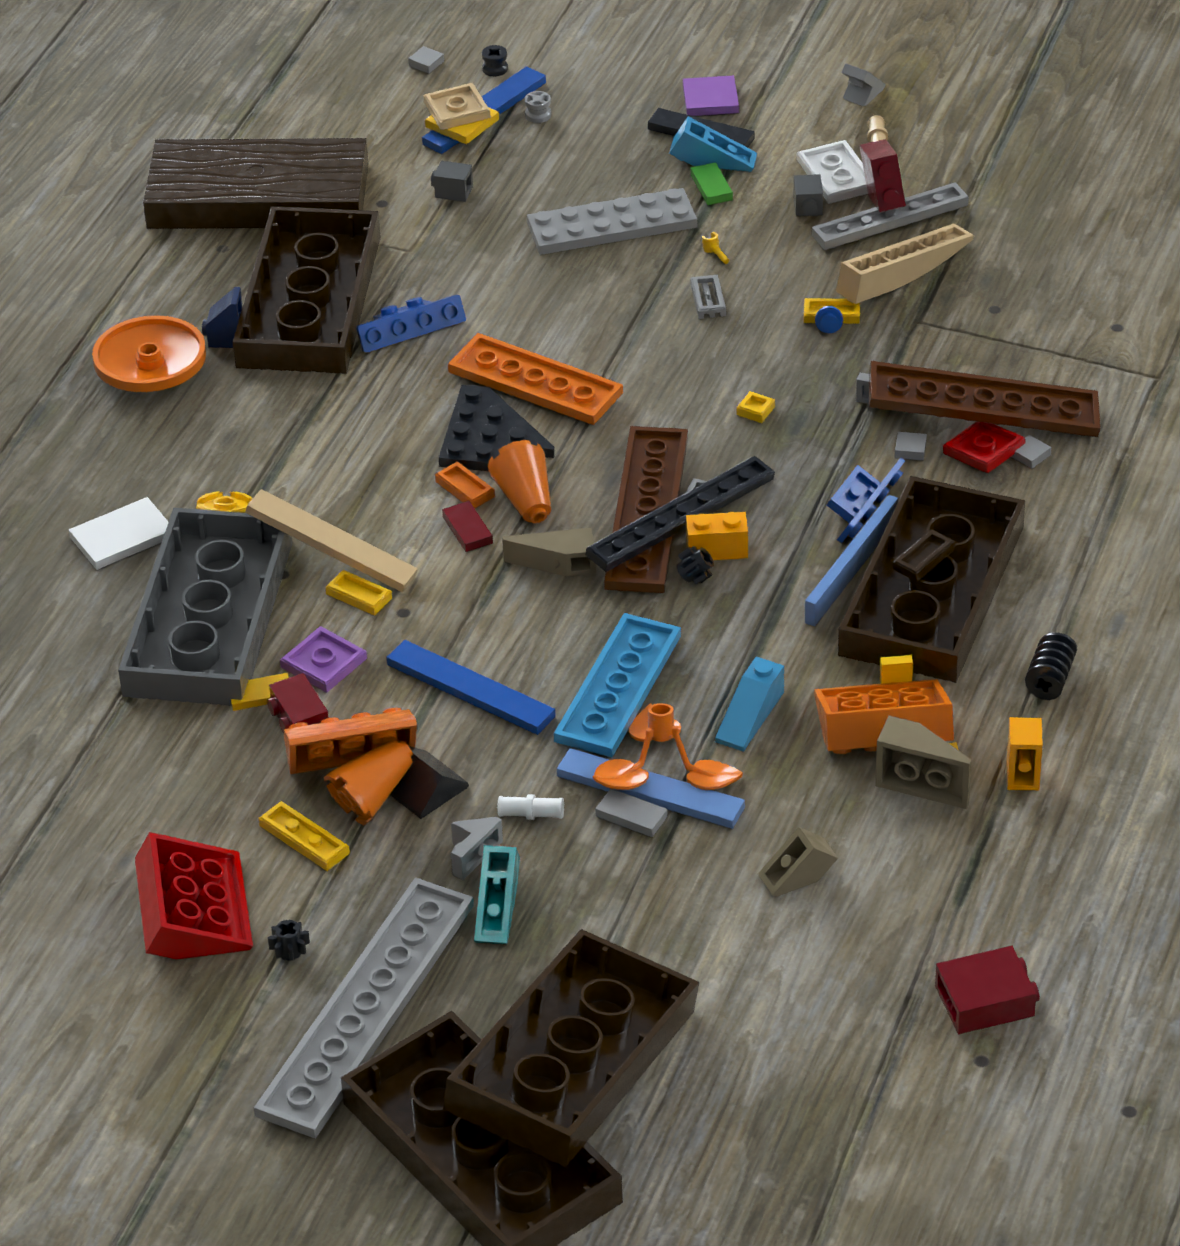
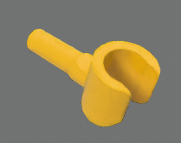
[702,232,730,264]

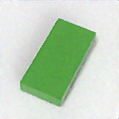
[690,162,733,205]

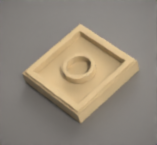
[423,83,491,130]

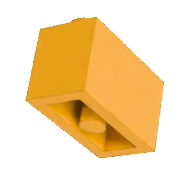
[686,512,748,560]
[1007,717,1043,791]

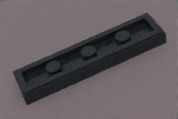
[648,108,755,148]

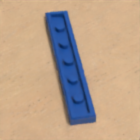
[422,66,546,154]
[386,640,556,735]

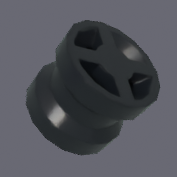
[481,45,508,77]

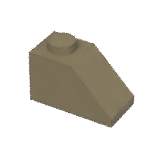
[758,827,838,897]

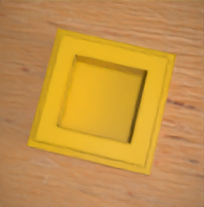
[737,391,775,423]
[880,655,913,684]

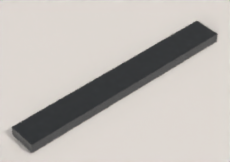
[585,456,775,572]

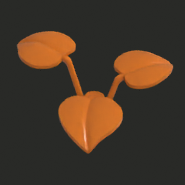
[592,703,743,790]

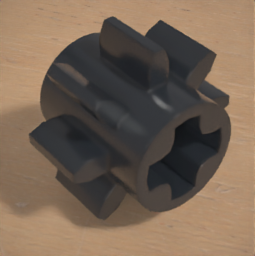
[677,546,714,584]
[268,920,310,961]

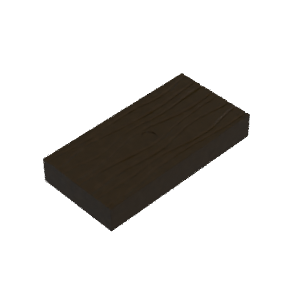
[143,138,369,229]
[233,207,381,374]
[838,476,1025,683]
[443,929,699,1167]
[341,1010,623,1246]

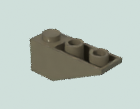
[502,528,596,576]

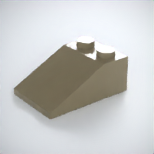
[875,716,972,809]

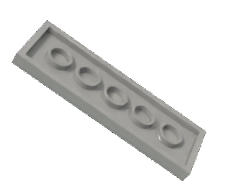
[527,188,697,255]

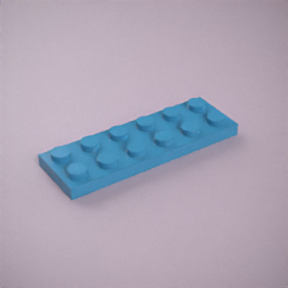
[554,613,681,758]

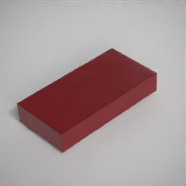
[442,501,493,552]

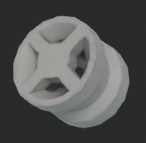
[525,91,551,123]

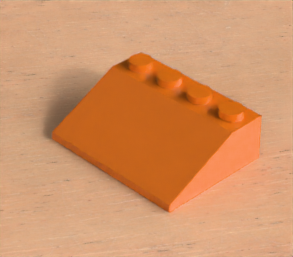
[814,679,954,754]
[284,707,417,774]

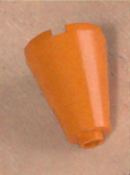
[488,440,551,523]
[324,739,413,825]

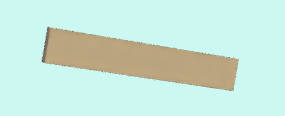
[245,489,418,593]

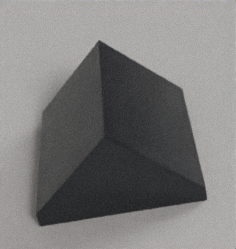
[390,746,469,819]

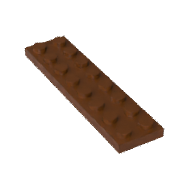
[869,361,1101,437]
[604,426,688,593]

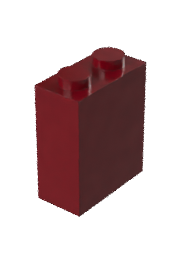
[859,139,906,212]
[935,946,1040,1035]

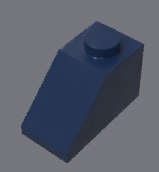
[202,287,243,348]

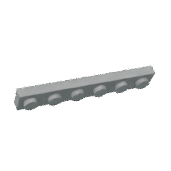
[812,182,969,250]

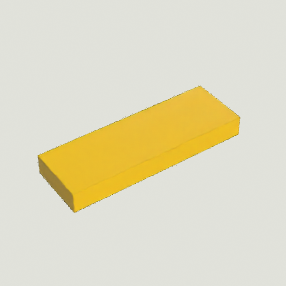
[258,801,350,871]

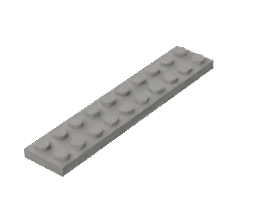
[254,877,474,1139]

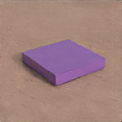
[683,75,739,116]
[280,626,367,693]

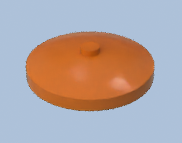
[92,316,206,392]

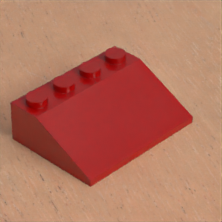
[135,832,253,959]

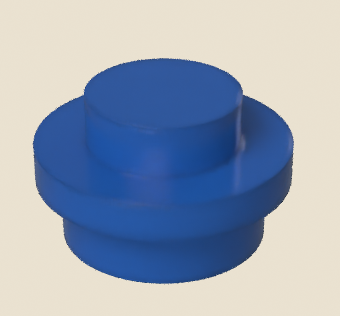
[815,306,843,333]

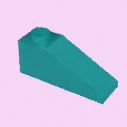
[474,845,520,945]

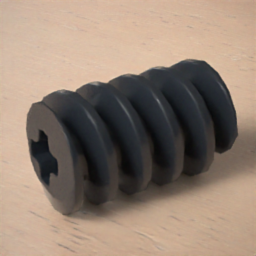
[1025,632,1078,701]

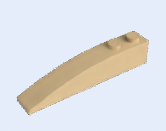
[836,224,974,304]

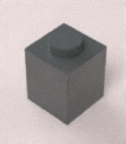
[431,161,473,202]
[793,174,823,216]

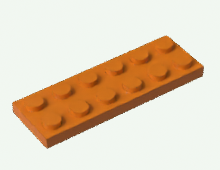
[448,333,623,425]

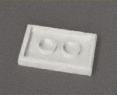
[797,140,868,204]
[69,497,168,570]

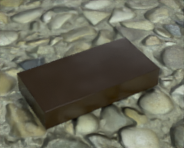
[893,529,955,582]

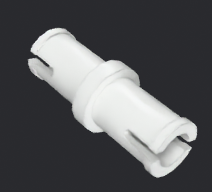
[497,794,564,820]

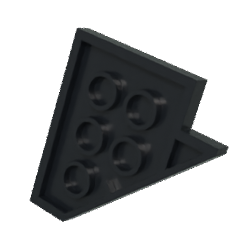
[439,385,555,471]

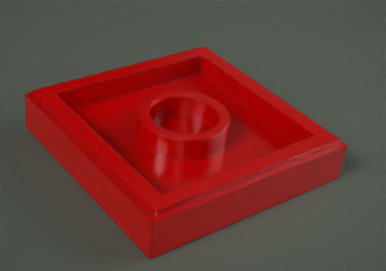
[943,421,1026,473]

